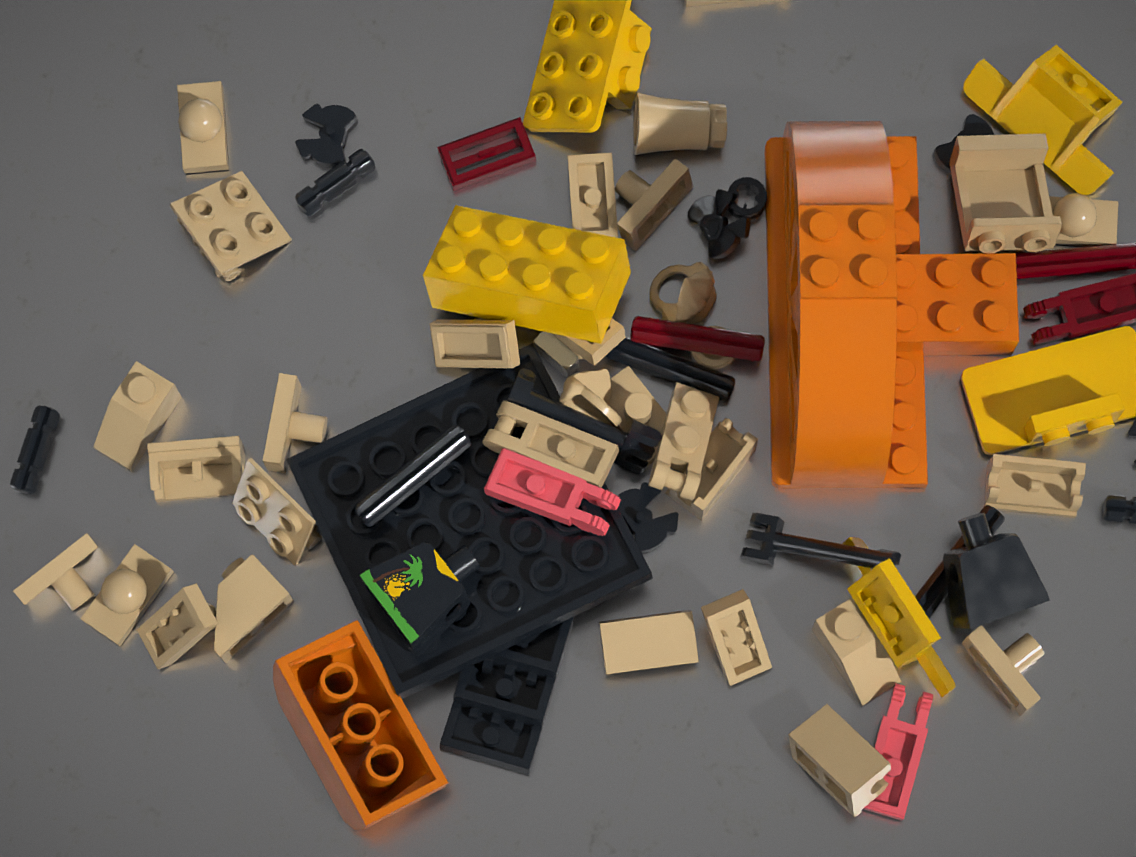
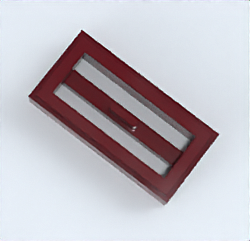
[437,117,536,191]

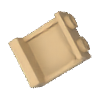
[949,133,1062,253]

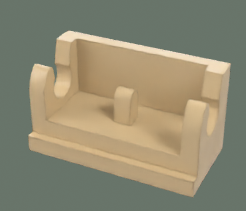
[665,418,758,521]
[147,436,245,502]
[984,454,1086,518]
[599,610,699,674]
[788,704,891,818]

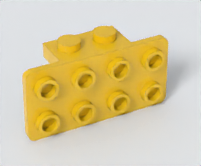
[523,0,652,133]
[961,326,1136,455]

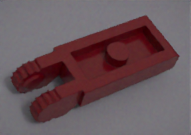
[1023,273,1136,345]

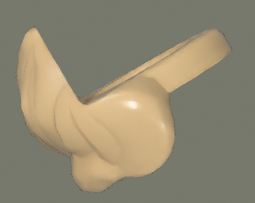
[650,262,717,324]
[559,368,622,427]

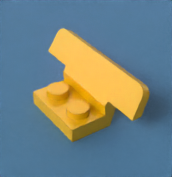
[963,45,1122,195]
[843,537,956,697]

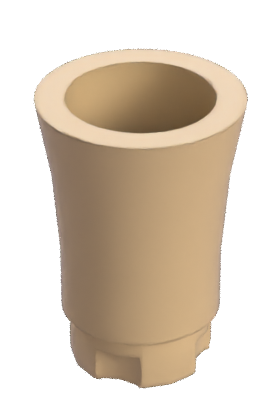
[633,92,727,155]

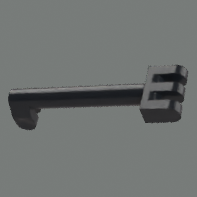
[507,368,662,473]
[740,513,901,569]

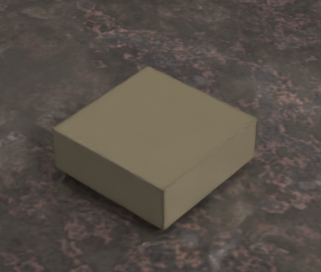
[533,331,579,378]

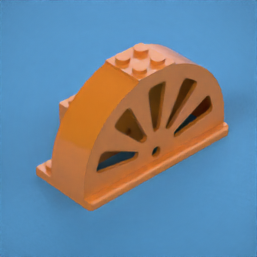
[764,121,1019,489]

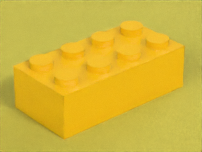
[423,205,631,344]

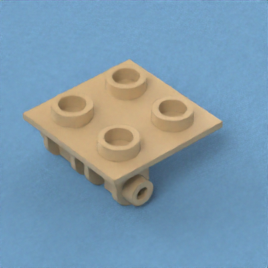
[170,171,292,282]
[232,458,322,566]

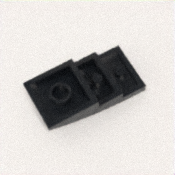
[440,616,575,775]

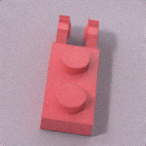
[484,448,621,536]
[863,683,934,821]

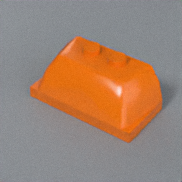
[273,620,449,830]

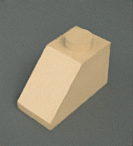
[93,361,182,472]
[214,554,294,663]
[812,598,901,707]

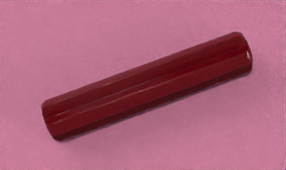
[1016,243,1136,279]
[630,316,765,361]

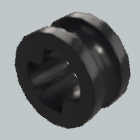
[728,177,767,221]

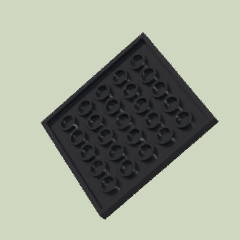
[286,343,653,699]

